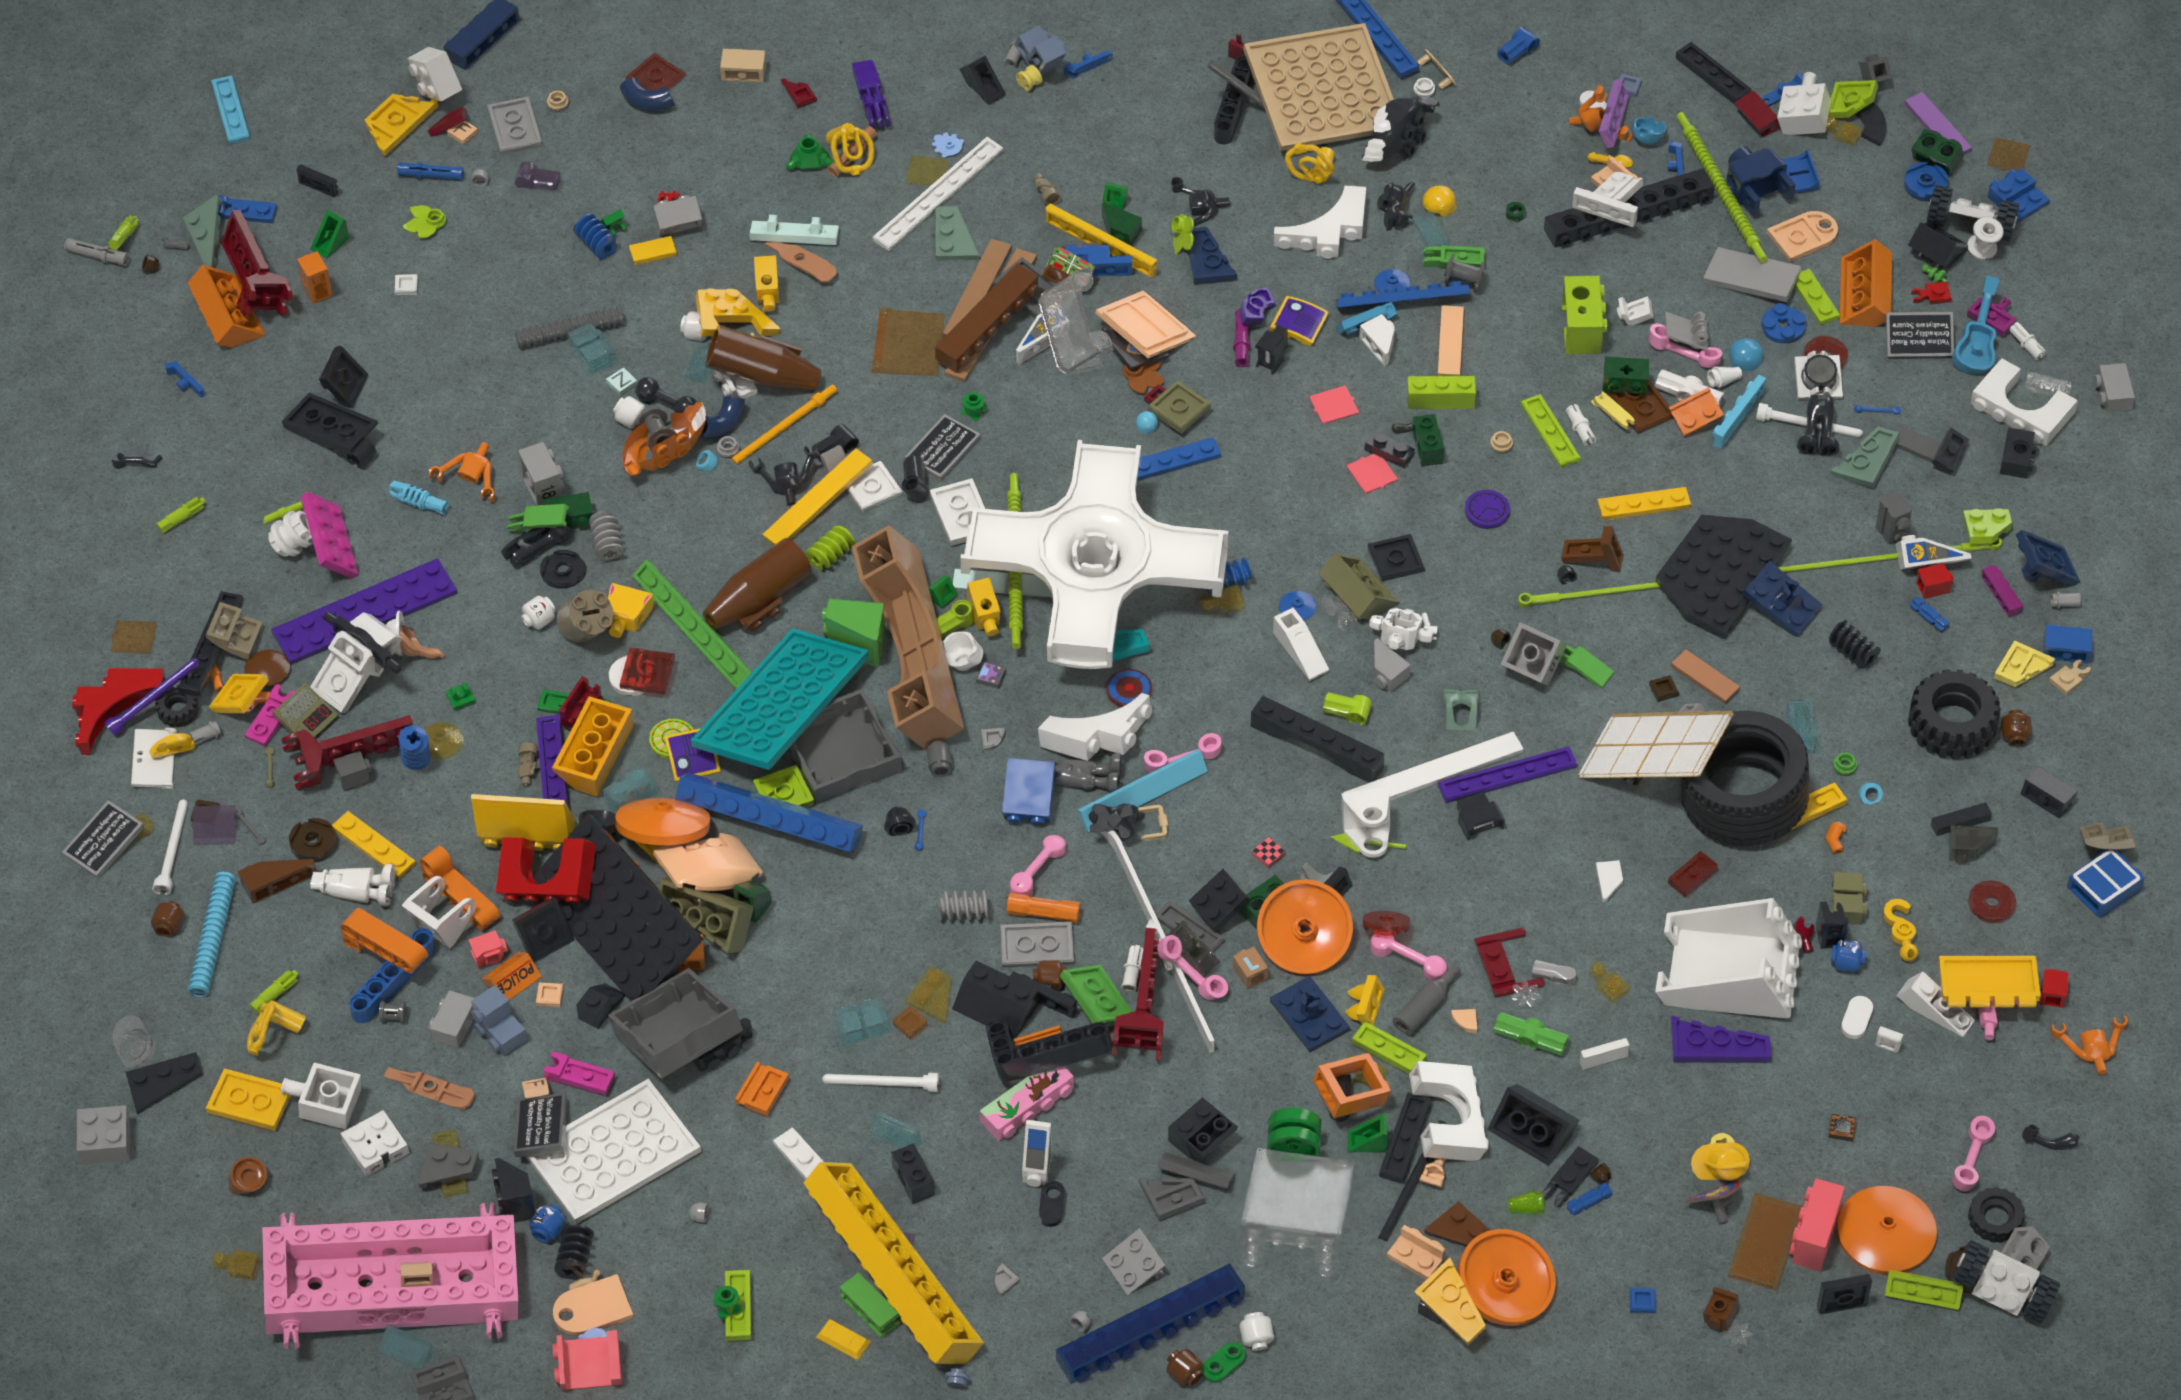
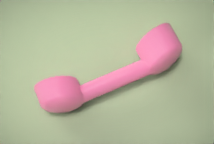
[1648,323,1722,368]
[1144,733,1222,773]
[1010,835,1066,897]
[1370,930,1447,981]
[1158,935,1228,1001]
[1952,1116,1995,1192]

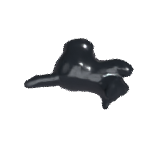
[1377,182,1415,231]
[1088,803,1145,839]

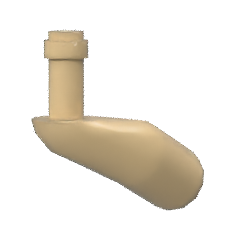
[569,1270,600,1290]

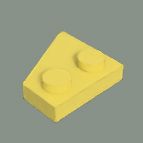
[1994,641,2055,687]

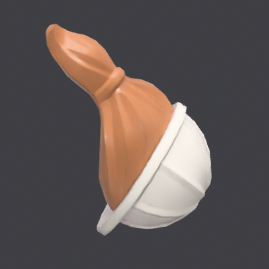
[386,611,445,659]

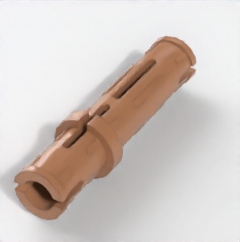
[827,126,877,177]

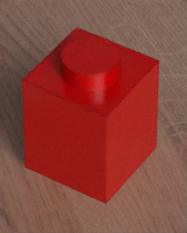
[1916,563,1953,599]
[2040,969,2069,1008]

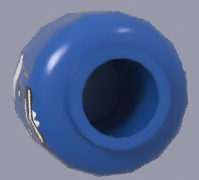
[1831,940,1866,972]
[529,1205,566,1243]

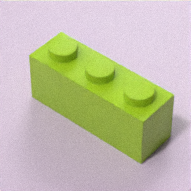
[1407,376,1476,409]

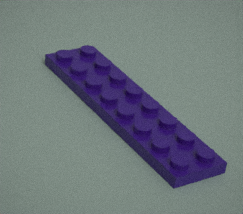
[271,558,458,665]

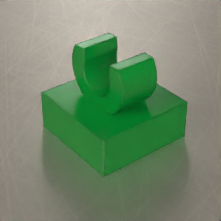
[1102,182,1128,210]
[601,209,626,236]
[929,575,958,608]
[446,682,476,711]

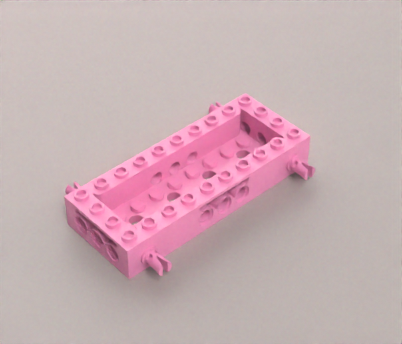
[262,1203,518,1350]

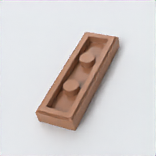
[1671,650,1740,704]

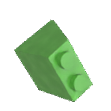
[822,599,885,666]

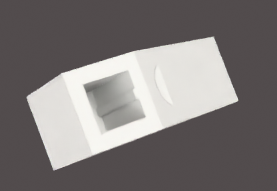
[1273,608,1329,681]
[1896,971,1975,1037]

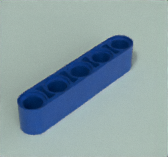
[349,928,435,1023]

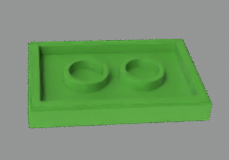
[1060,964,1133,1027]

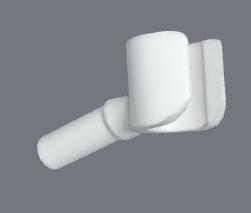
[1422,613,1437,640]

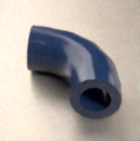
[620,78,675,112]
[700,396,745,439]

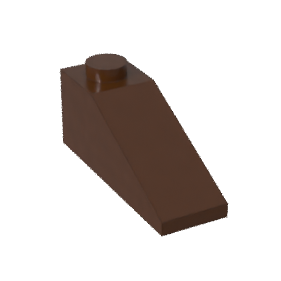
[238,859,317,904]

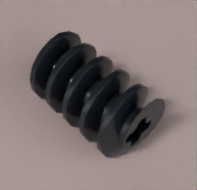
[1829,620,1881,668]
[554,1225,594,1280]

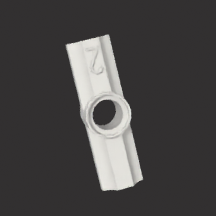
[1655,370,1724,407]

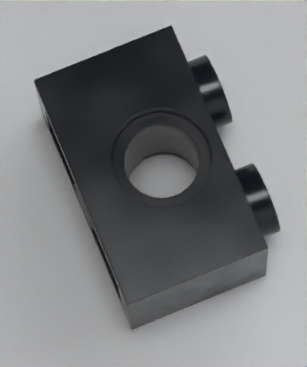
[2000,427,2038,479]
[891,1143,935,1204]

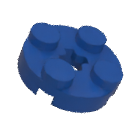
[1904,162,1948,201]
[1761,303,1806,343]

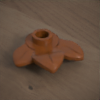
[1123,361,1164,394]

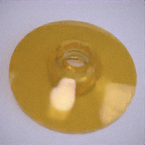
[424,722,464,760]

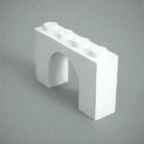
[1970,359,2078,446]
[1409,1061,1488,1161]

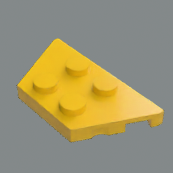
[365,94,439,156]

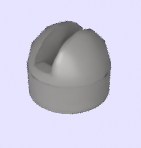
[470,169,489,187]
[690,1202,709,1223]
[1069,1311,1091,1333]

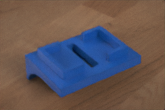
[1781,149,1820,193]

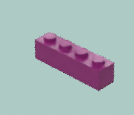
[1981,565,2023,618]

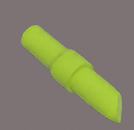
[263,502,304,524]

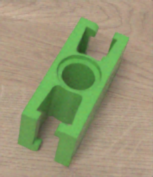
[839,1272,900,1338]

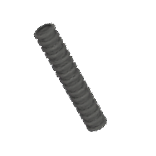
[515,306,624,349]

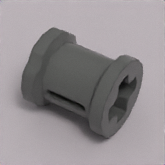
[379,1001,407,1023]

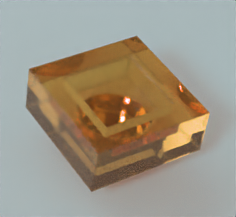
[893,1006,927,1039]

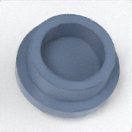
[945,1368,970,1388]

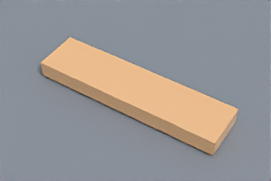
[1438,305,1464,376]

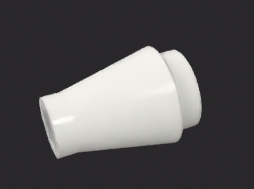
[1707,367,1742,389]

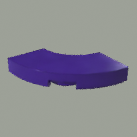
[1240,288,1276,325]

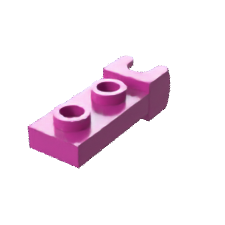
[245,684,295,747]
[544,1052,615,1096]

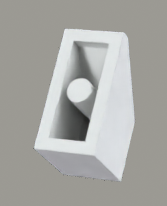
[1360,314,1395,366]

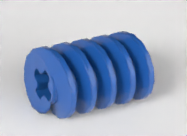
[573,213,617,260]
[1206,557,1251,595]
[399,725,431,770]

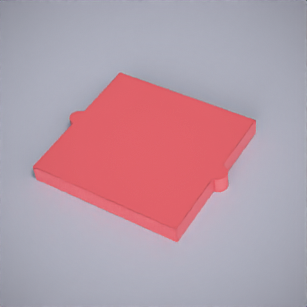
[1309,386,1359,424]
[1346,454,1398,494]

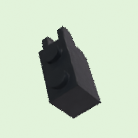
[692,1018,753,1072]

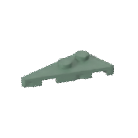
[183,195,222,268]

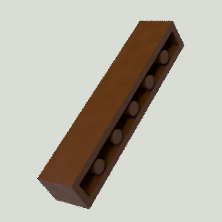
[935,263,1039,373]

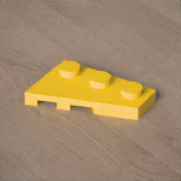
[1414,1258,1486,1345]

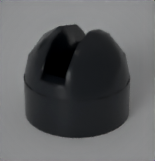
[1557,565,1577,585]

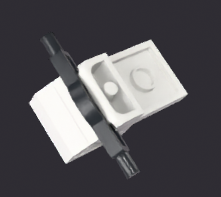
[310,611,403,713]

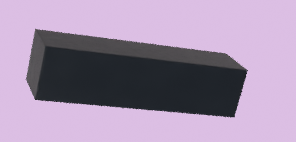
[1931,802,1992,836]

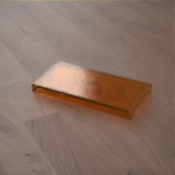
[1728,1192,1803,1291]

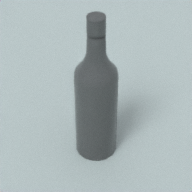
[1392,964,1461,1036]

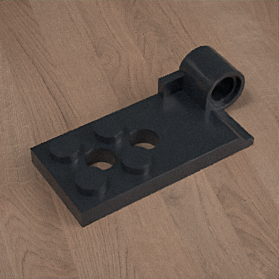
[282,393,378,469]

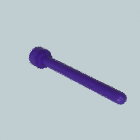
[104,658,199,737]

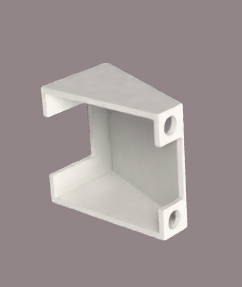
[1655,898,1802,1018]

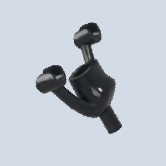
[1171,177,1230,227]
[749,444,820,505]

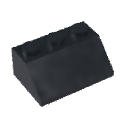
[952,960,1039,1039]
[1487,1084,1579,1166]

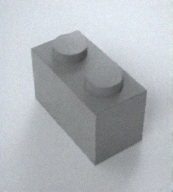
[653,195,702,236]
[2094,363,2135,412]
[428,990,474,1048]

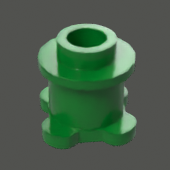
[961,392,987,421]
[713,1286,742,1319]

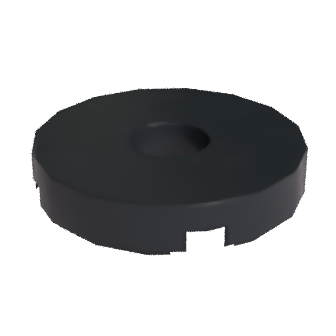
[540,550,585,589]

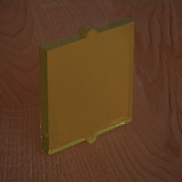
[906,155,949,186]

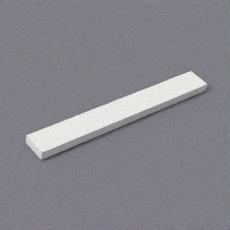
[873,137,1003,251]
[1344,731,1524,800]

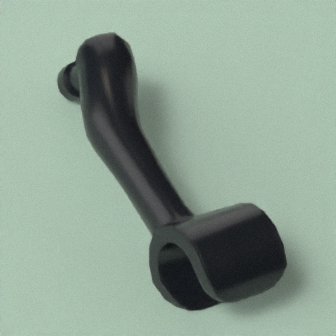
[111,453,162,469]

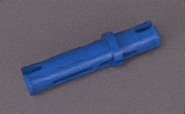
[397,162,464,181]

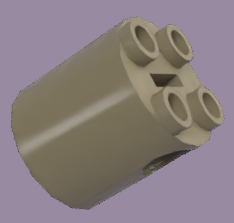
[557,590,613,643]

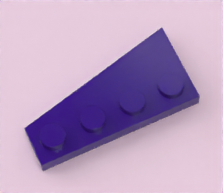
[1671,1016,1771,1062]

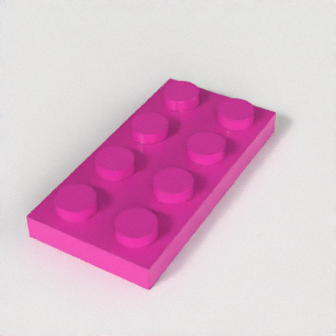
[301,491,358,578]

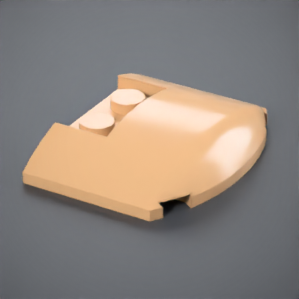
[653,833,763,891]

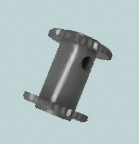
[1444,253,1485,292]
[637,407,677,449]

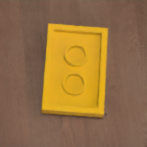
[206,1068,291,1131]

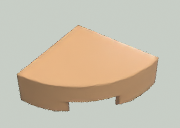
[1451,1009,1477,1033]

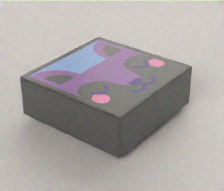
[976,662,1006,689]

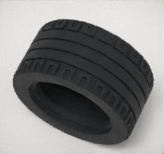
[1681,710,1809,846]

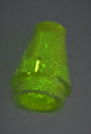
[1508,1190,1545,1214]

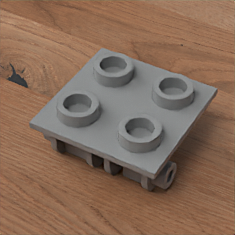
[1665,312,1708,351]
[1102,1228,1166,1295]

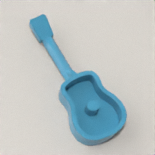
[1952,276,2000,375]

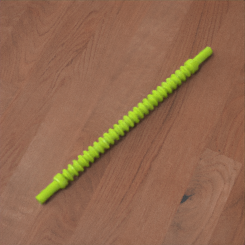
[1676,112,1768,263]
[1007,473,1023,649]

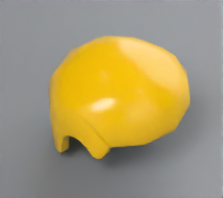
[1422,186,1457,217]

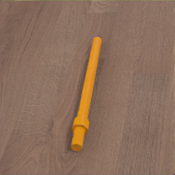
[731,384,837,465]

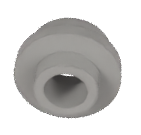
[717,436,739,457]

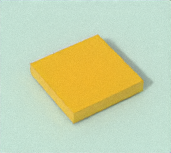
[209,674,268,714]

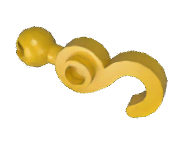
[1883,899,1918,962]

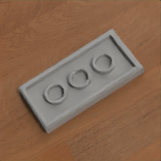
[1703,247,1801,302]

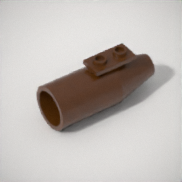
[705,325,821,391]
[703,538,812,633]

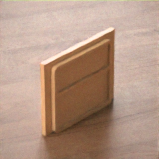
[1095,291,1196,359]

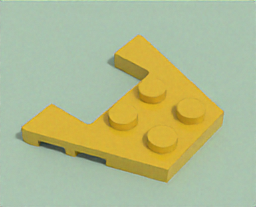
[695,289,780,336]

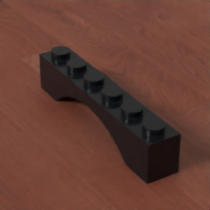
[1251,696,1385,783]

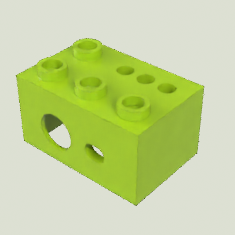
[1562,276,1607,354]

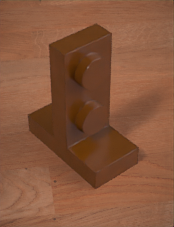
[1561,526,1624,572]

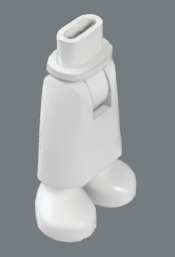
[310,864,396,906]

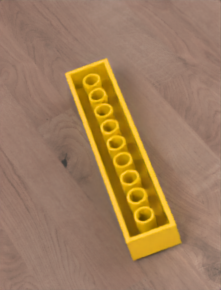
[803,1162,984,1364]

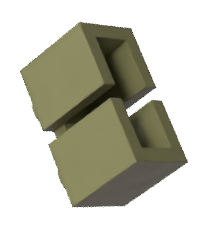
[1832,872,1867,925]

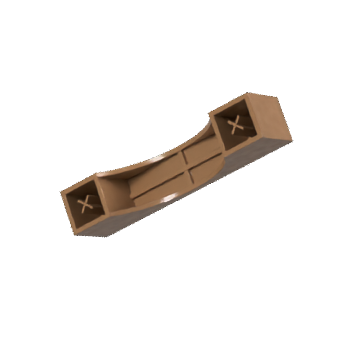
[852,525,964,750]

